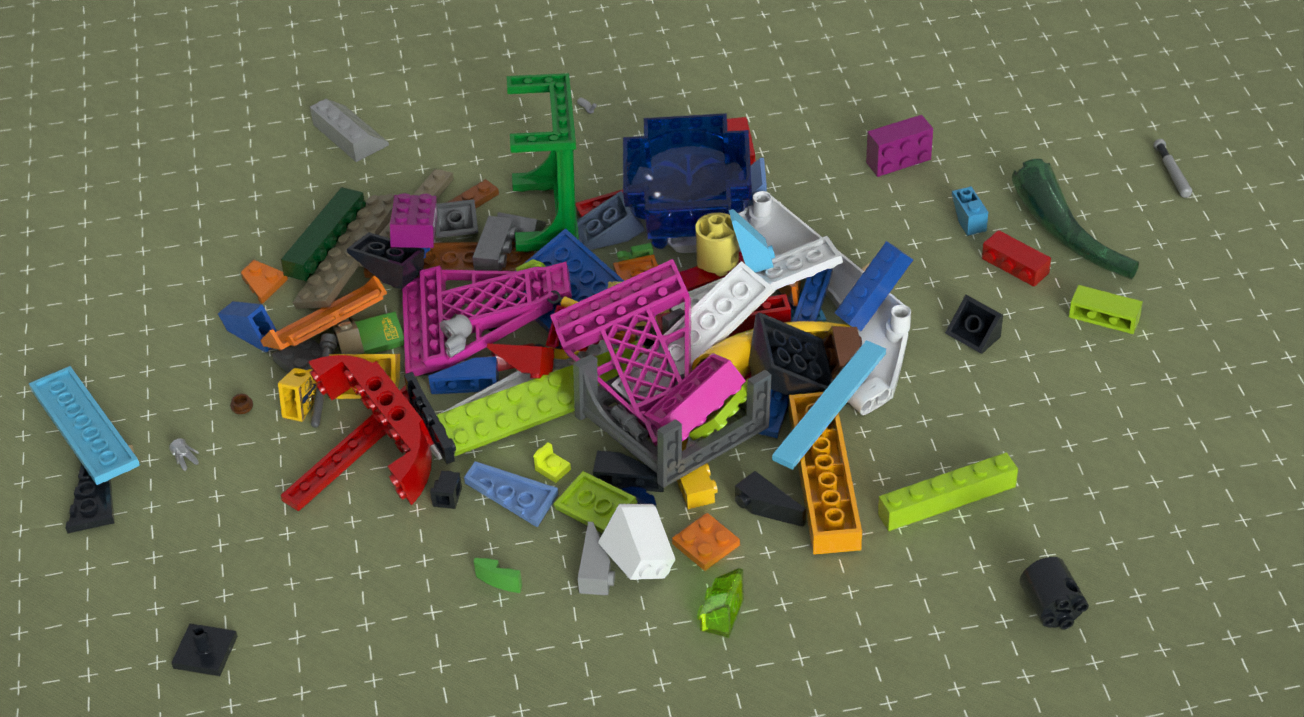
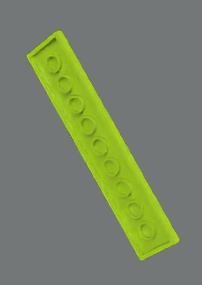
[437,340,645,456]

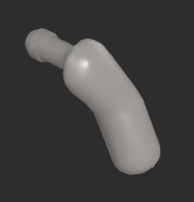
[577,97,597,114]

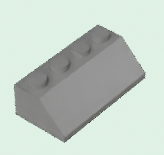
[310,99,389,162]

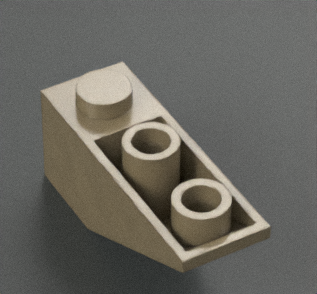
[332,316,364,354]

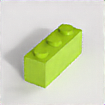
[1069,285,1143,334]

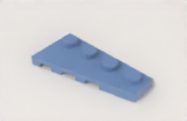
[464,461,558,527]

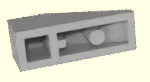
[578,522,615,595]

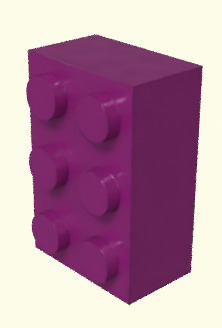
[866,115,933,177]
[390,193,437,248]

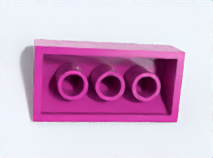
[644,353,746,441]

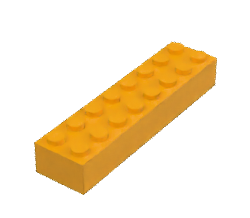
[789,392,862,555]

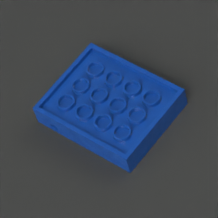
[507,228,624,333]

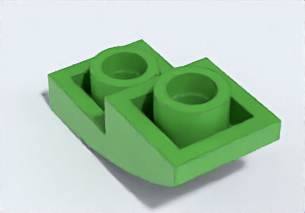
[474,558,522,593]

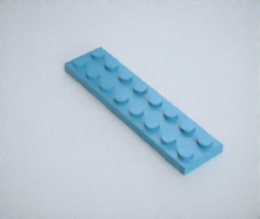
[29,366,140,485]

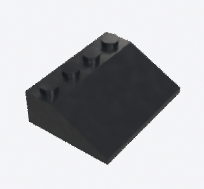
[749,312,833,396]

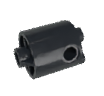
[1019,557,1089,630]

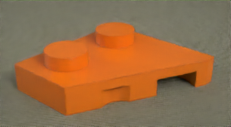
[241,260,288,304]

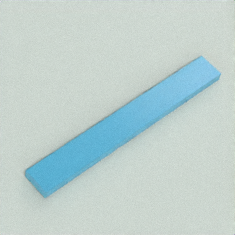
[772,340,886,470]

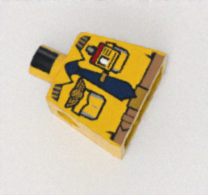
[278,368,317,422]

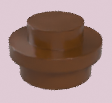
[230,394,253,414]

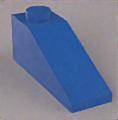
[429,357,499,394]

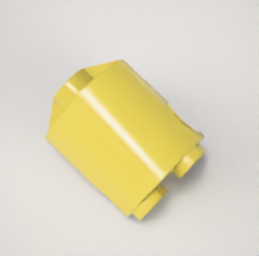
[695,213,739,276]

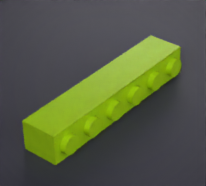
[878,452,1018,531]

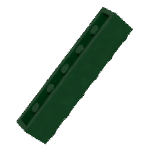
[281,187,366,281]

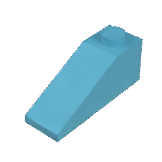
[729,209,776,273]

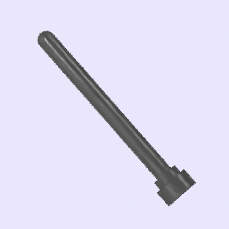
[311,334,338,428]

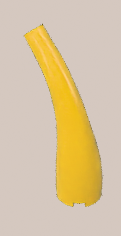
[692,321,851,378]

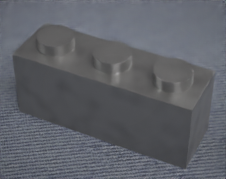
[473,216,517,271]

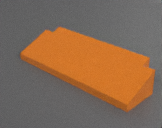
[260,276,388,350]

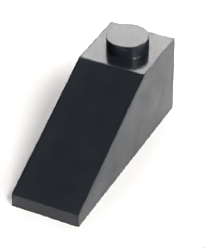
[593,451,664,492]
[735,471,806,527]

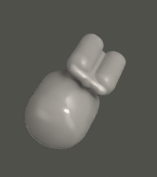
[440,314,472,358]

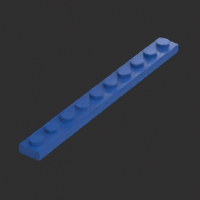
[758,268,833,438]

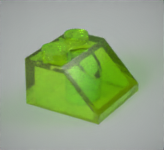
[697,568,744,638]

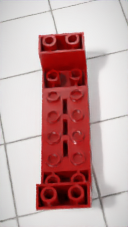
[308,355,434,505]

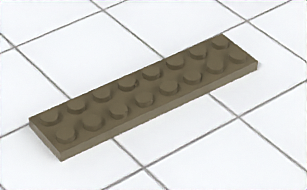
[293,194,399,309]

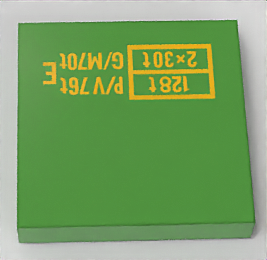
[355,312,404,354]

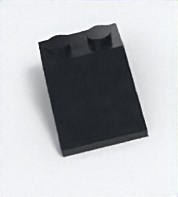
[347,232,424,289]

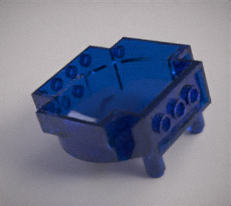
[623,113,752,249]

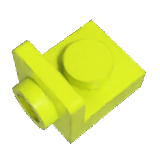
[533,442,571,483]

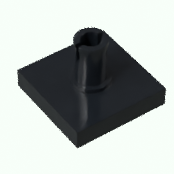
[171,623,238,676]

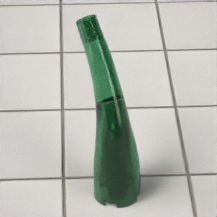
[1012,159,1139,279]

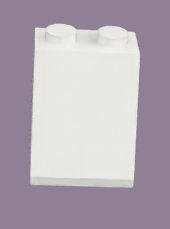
[598,504,676,580]

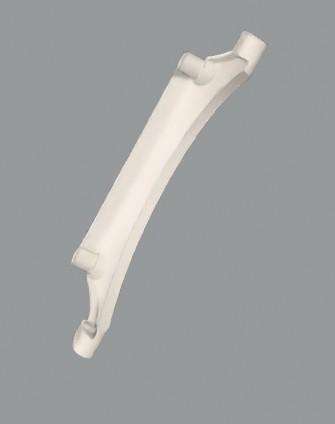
[657,191,911,415]

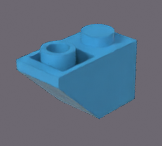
[952,186,988,236]

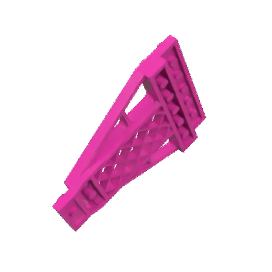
[550,259,698,446]
[402,262,572,377]

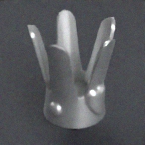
[169,438,199,471]

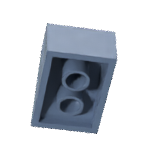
[577,191,645,250]

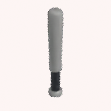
[1153,139,1192,198]

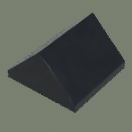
[945,294,1003,354]

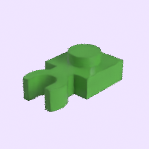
[616,243,653,262]

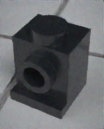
[430,471,462,509]

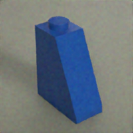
[217,301,277,352]

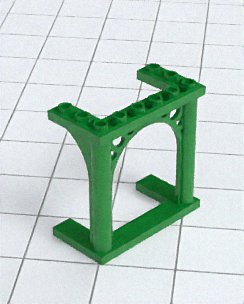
[506,73,579,252]

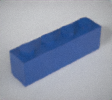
[835,241,913,331]

